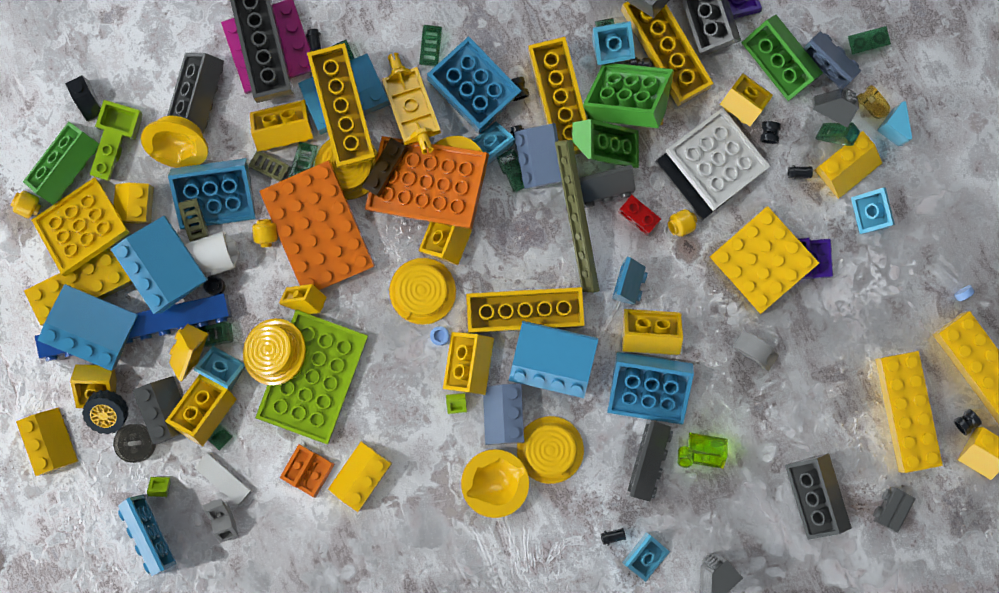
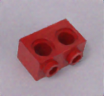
[618,195,661,236]

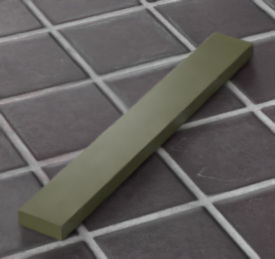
[555,140,600,293]

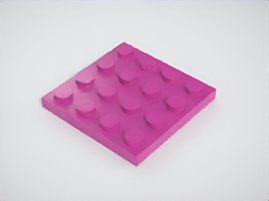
[221,0,312,94]

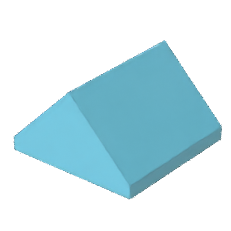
[592,21,635,65]
[877,101,912,146]
[472,121,515,166]
[851,187,895,234]
[194,346,245,390]
[622,532,670,582]

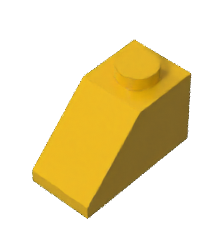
[279,284,327,314]

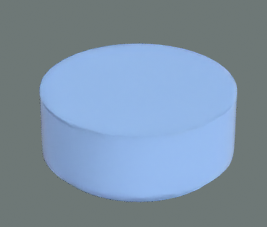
[954,285,975,302]
[430,326,449,346]

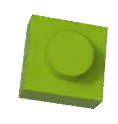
[446,393,467,414]
[147,477,171,497]

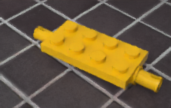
[381,53,441,154]

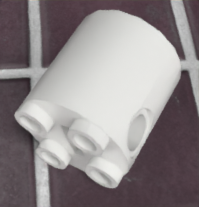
[185,232,240,277]

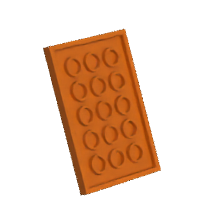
[365,136,489,229]
[259,160,375,290]

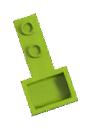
[89,100,143,181]

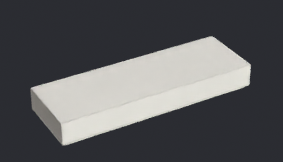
[194,453,252,505]

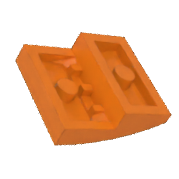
[279,444,335,498]

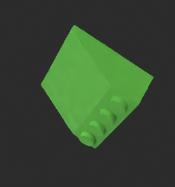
[583,63,674,128]

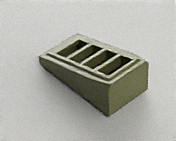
[249,151,291,182]
[178,198,209,242]

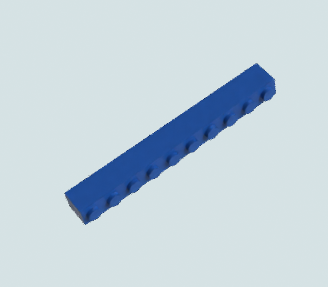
[35,293,232,362]

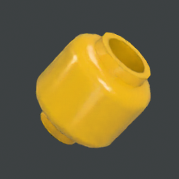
[10,190,41,219]
[668,209,697,237]
[252,219,278,247]

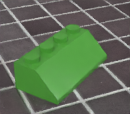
[741,14,823,101]
[572,119,639,168]
[23,121,99,205]

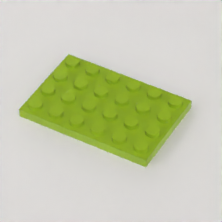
[255,310,368,445]

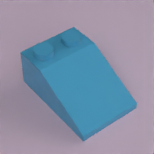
[612,257,648,305]

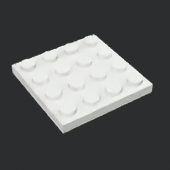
[665,108,770,211]

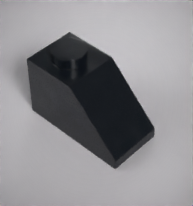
[65,75,101,122]

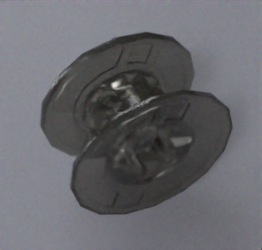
[113,424,156,463]

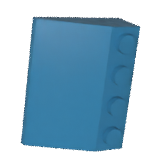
[427,36,521,134]
[298,53,390,135]
[168,158,256,230]
[111,216,208,314]
[37,284,138,371]
[509,321,599,398]
[607,352,694,425]
[118,494,177,576]

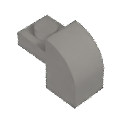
[733,330,779,371]
[203,499,238,543]

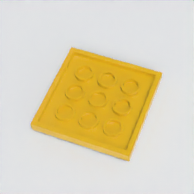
[31,177,129,277]
[710,206,819,314]

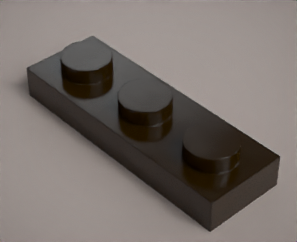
[362,138,409,197]

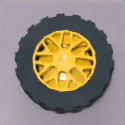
[82,390,129,435]

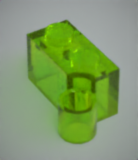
[677,433,728,469]

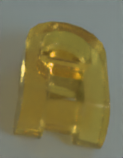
[857,85,890,119]

